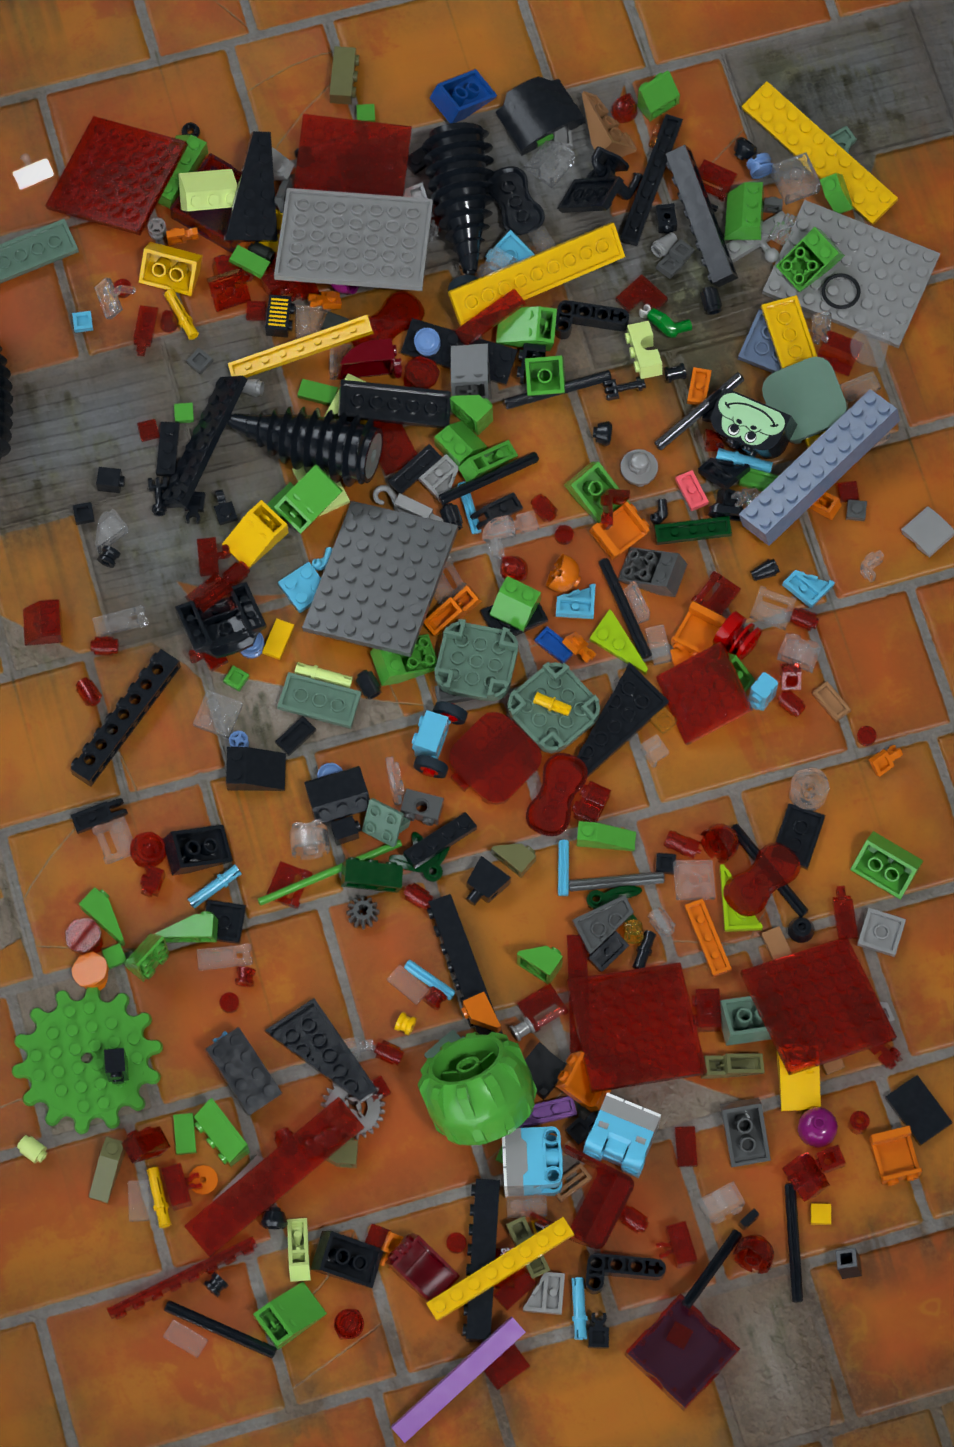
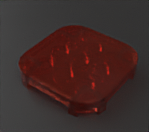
[449,712,542,805]

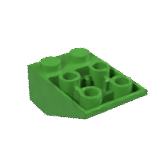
[776,227,845,292]
[496,306,557,351]
[274,465,343,534]
[370,634,437,686]
[124,933,169,982]
[253,1282,327,1350]

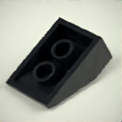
[226,747,286,791]
[163,825,233,876]
[310,1231,384,1288]

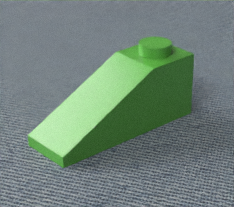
[458,440,518,482]
[577,821,636,851]
[79,887,125,947]
[155,911,218,943]

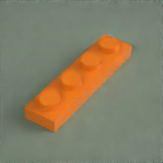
[684,898,732,978]

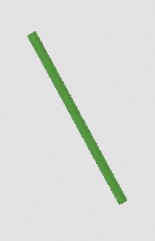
[258,839,402,906]

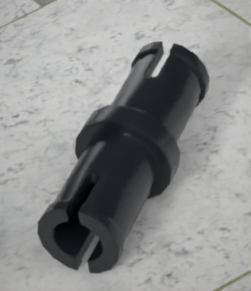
[633,930,656,971]

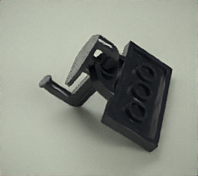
[557,146,643,213]

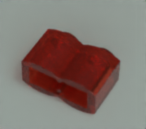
[572,781,611,823]

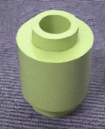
[17,1135,47,1163]

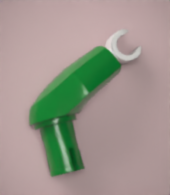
[639,304,692,338]

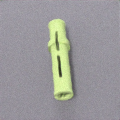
[295,662,353,688]

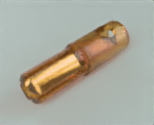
[648,123,661,148]

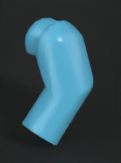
[312,547,333,571]

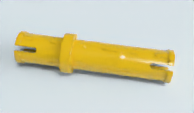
[164,289,199,340]
[146,1167,172,1228]

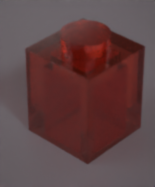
[779,664,802,690]

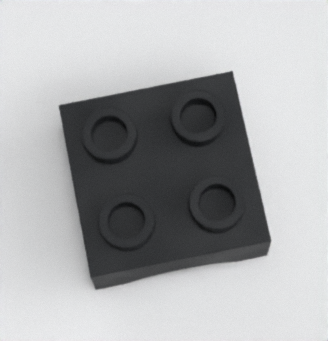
[525,1042,566,1100]

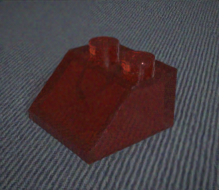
[23,599,63,646]

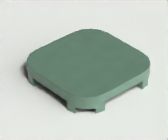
[762,357,849,444]
[435,619,518,701]
[507,662,600,753]

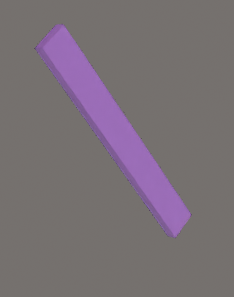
[391,1316,526,1443]

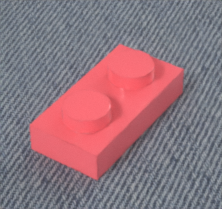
[675,470,709,512]

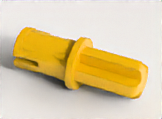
[533,692,572,716]

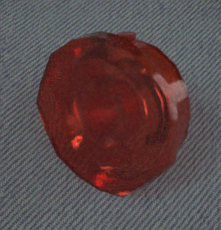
[403,356,440,389]
[130,831,166,869]
[65,918,103,954]

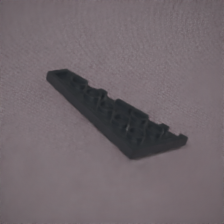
[223,131,278,242]
[573,662,669,779]
[265,998,378,1103]

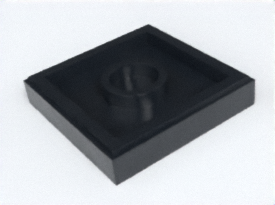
[206,900,246,944]

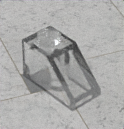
[95,509,129,554]

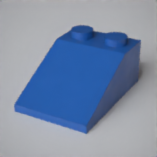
[430,69,497,123]

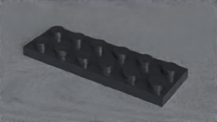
[401,318,518,386]
[338,380,451,429]

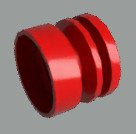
[713,611,763,661]

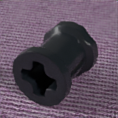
[664,363,687,383]

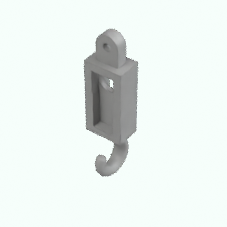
[373,485,443,522]

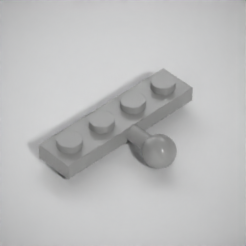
[726,211,793,263]

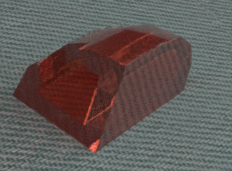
[704,429,724,452]

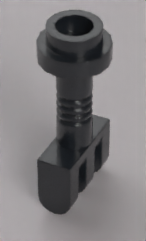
[603,376,646,401]
[148,477,168,516]

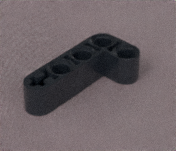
[555,300,629,339]
[585,1253,666,1295]

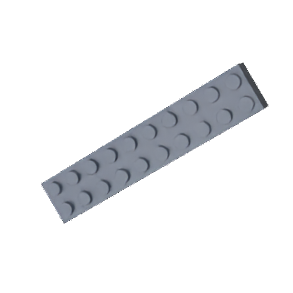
[739,389,900,546]

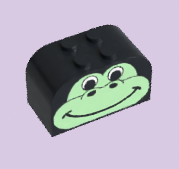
[711,387,797,459]

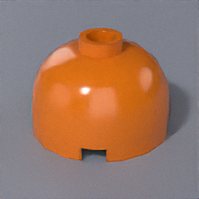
[546,554,581,592]

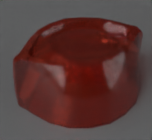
[611,93,638,123]
[500,556,528,582]
[334,1309,364,1340]

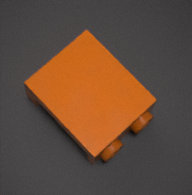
[589,501,650,561]
[670,601,726,662]
[556,1051,618,1112]
[869,1126,922,1186]

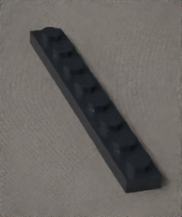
[620,114,683,246]

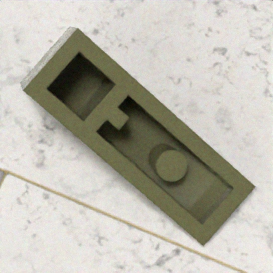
[89,1137,127,1203]

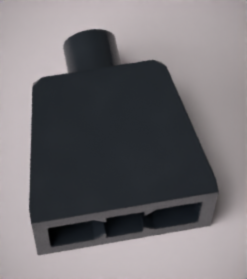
[466,856,511,906]

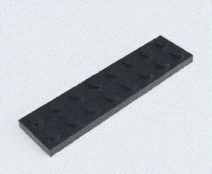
[162,375,248,508]

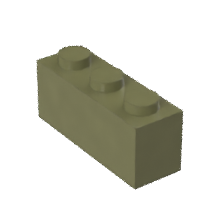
[329,46,360,105]

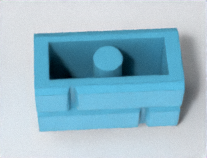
[748,672,778,711]

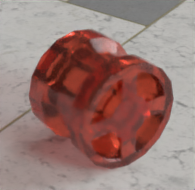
[235,967,256,987]
[423,986,448,1011]

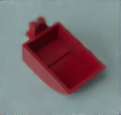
[337,338,402,380]
[385,1233,460,1302]

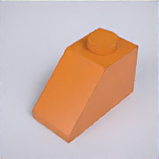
[461,992,501,1033]

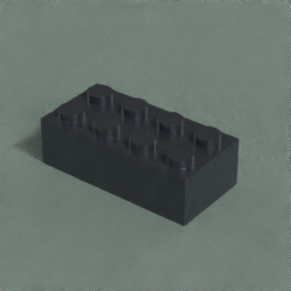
[204,1027,282,1116]

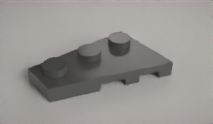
[572,895,634,956]

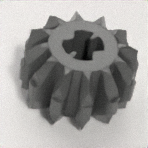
[346,896,380,930]

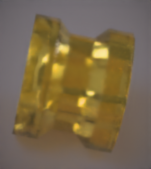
[623,919,644,944]

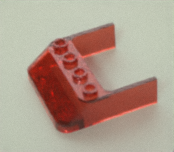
[530,1145,634,1249]

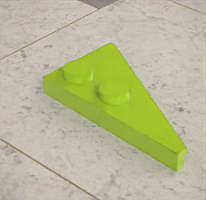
[589,609,648,675]
[720,864,763,932]

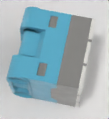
[583,1093,661,1178]
[502,1126,563,1198]

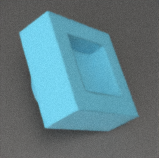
[72,311,93,333]

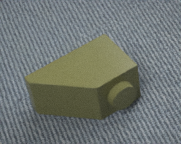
[491,844,536,878]

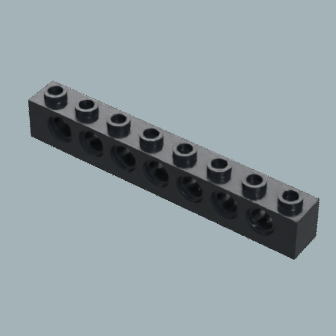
[70,649,181,787]

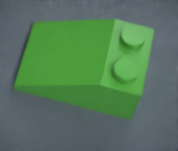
[564,461,631,523]

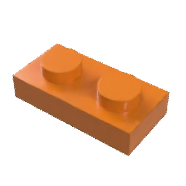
[687,367,712,406]

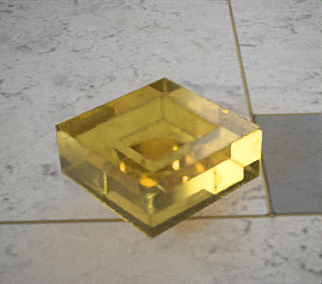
[650,707,677,735]

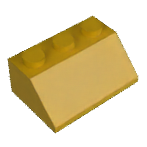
[138,242,203,296]

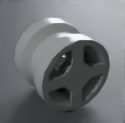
[147,217,167,240]

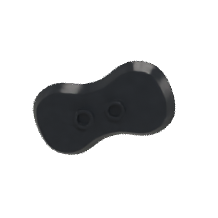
[486,166,545,235]

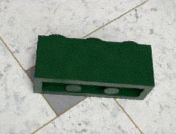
[341,857,403,893]

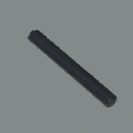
[681,1229,742,1309]

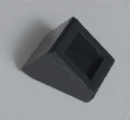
[716,489,741,506]

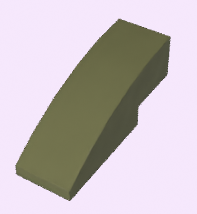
[699,1054,765,1079]
[505,1216,550,1279]

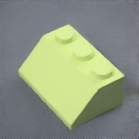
[178,169,238,211]

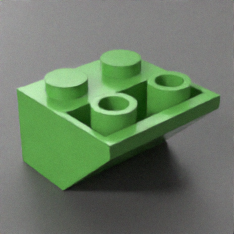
[637,70,680,122]

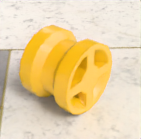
[394,1012,417,1036]

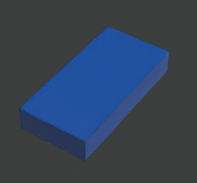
[535,626,574,664]

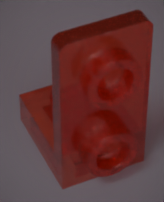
[600,489,630,530]

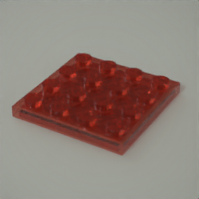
[656,641,753,745]

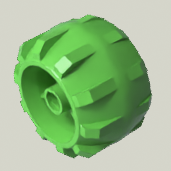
[417,1032,537,1145]

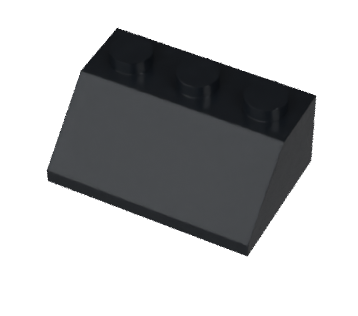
[304,766,370,825]

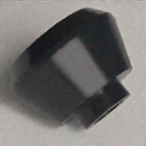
[734,137,757,160]
[592,421,612,446]
[788,917,815,943]
[260,1207,288,1229]

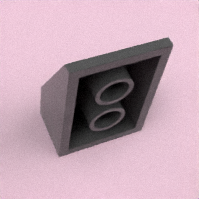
[720,1098,771,1167]

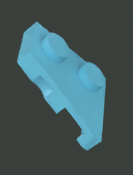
[782,570,835,609]
[556,584,596,619]

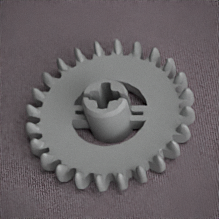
[321,1082,385,1140]

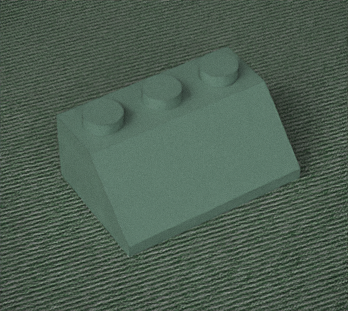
[720,992,787,1046]

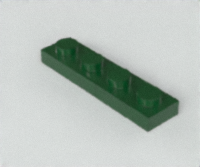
[654,516,732,545]

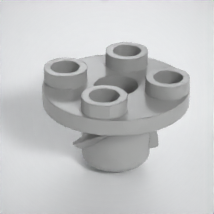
[620,449,658,487]

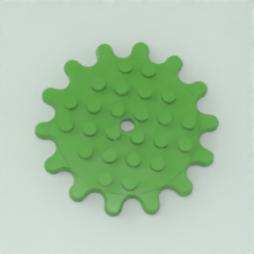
[12,987,163,1134]

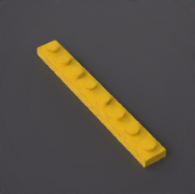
[228,315,374,378]
[426,1217,574,1321]

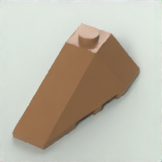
[582,91,637,157]

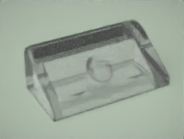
[623,580,650,624]

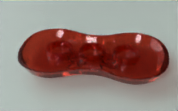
[351,291,425,347]
[526,753,588,836]
[723,843,801,916]

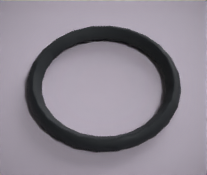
[822,273,861,309]

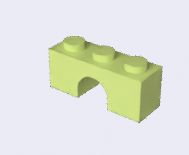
[625,321,662,379]

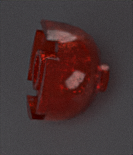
[700,823,739,863]
[733,1235,774,1274]

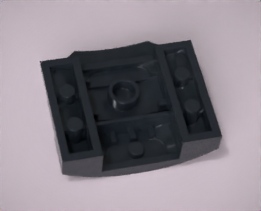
[496,76,585,156]
[175,582,267,658]

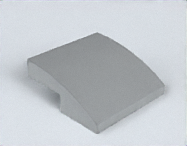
[901,506,954,558]

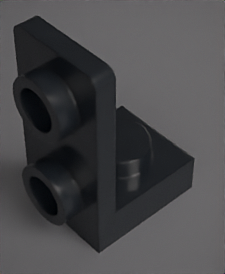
[517,343,546,384]

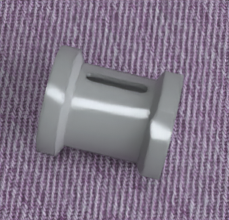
[510,1017,535,1042]

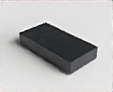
[275,716,316,756]

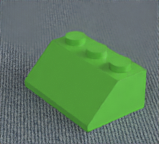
[724,182,764,240]
[850,831,923,900]
[194,1098,250,1167]

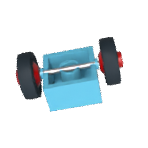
[412,701,468,778]

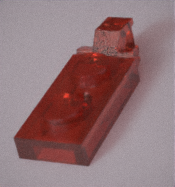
[133,305,159,357]
[832,886,858,941]

